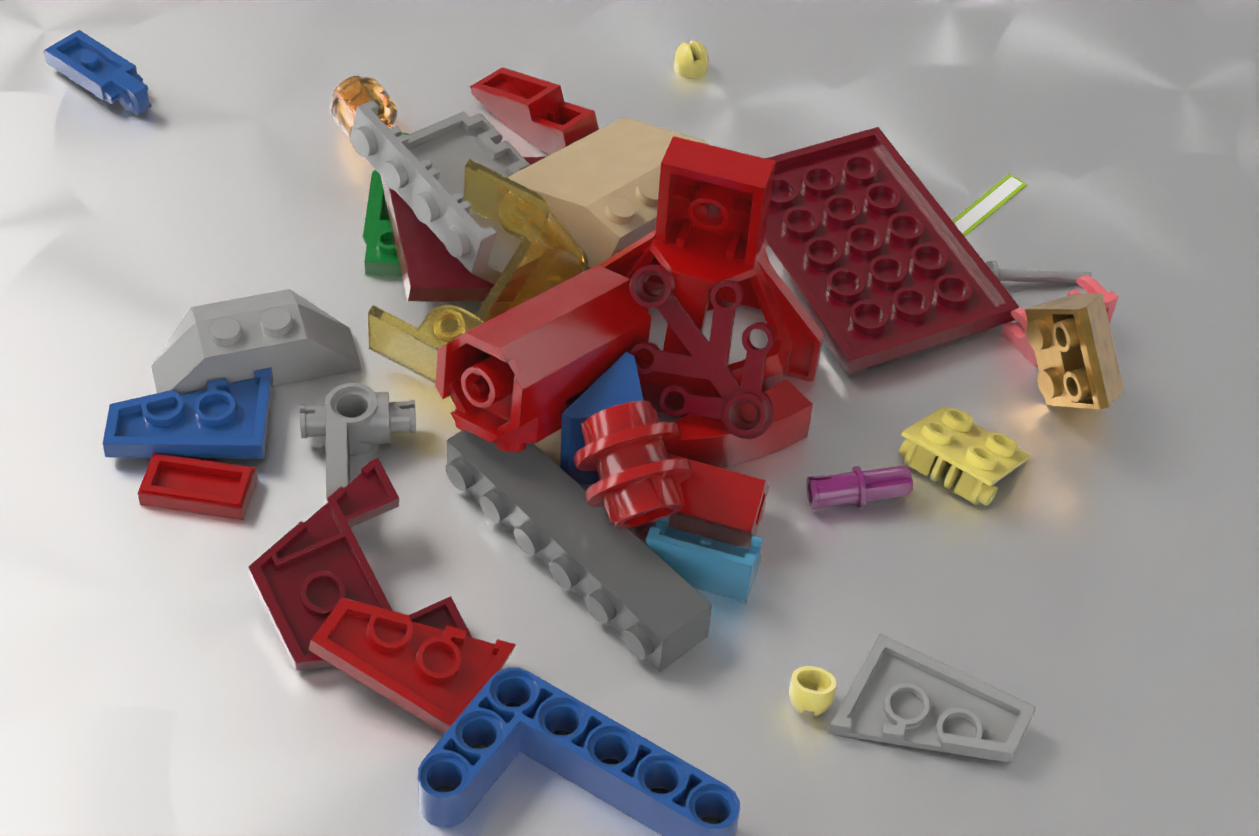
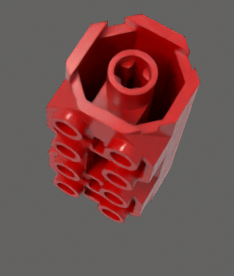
[435,265,652,452]

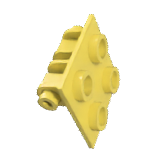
[898,406,1031,506]

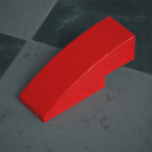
[470,67,599,155]
[666,379,813,468]

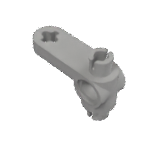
[300,383,417,499]

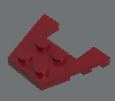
[248,458,473,671]

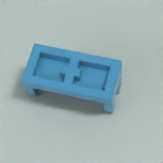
[646,516,763,603]

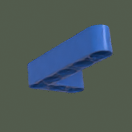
[417,668,740,836]

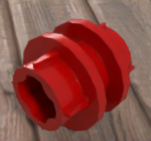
[573,401,693,529]

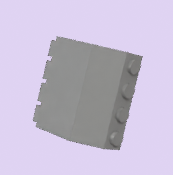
[350,100,571,286]

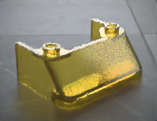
[368,159,588,383]

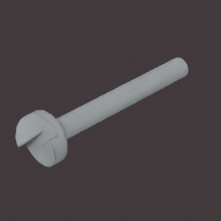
[986,261,1091,283]

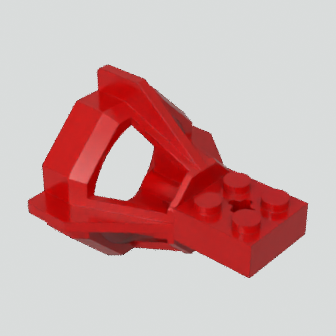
[599,136,824,418]

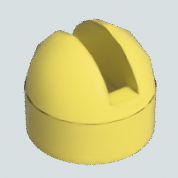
[674,40,709,78]
[789,666,837,716]

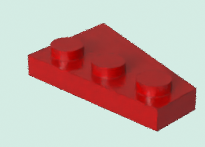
[308,597,516,734]

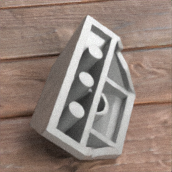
[151,289,361,395]

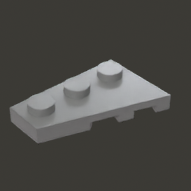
[829,634,1036,763]

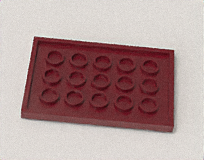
[765,127,1020,374]

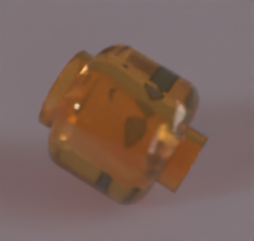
[330,76,398,139]

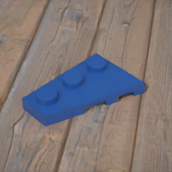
[102,367,273,459]

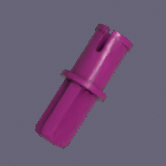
[806,466,913,510]

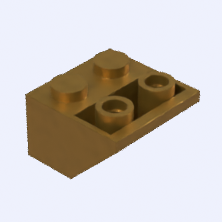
[1025,293,1124,410]

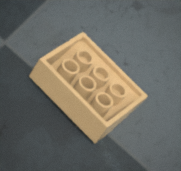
[500,117,709,268]

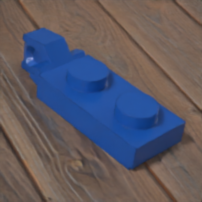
[43,30,152,115]

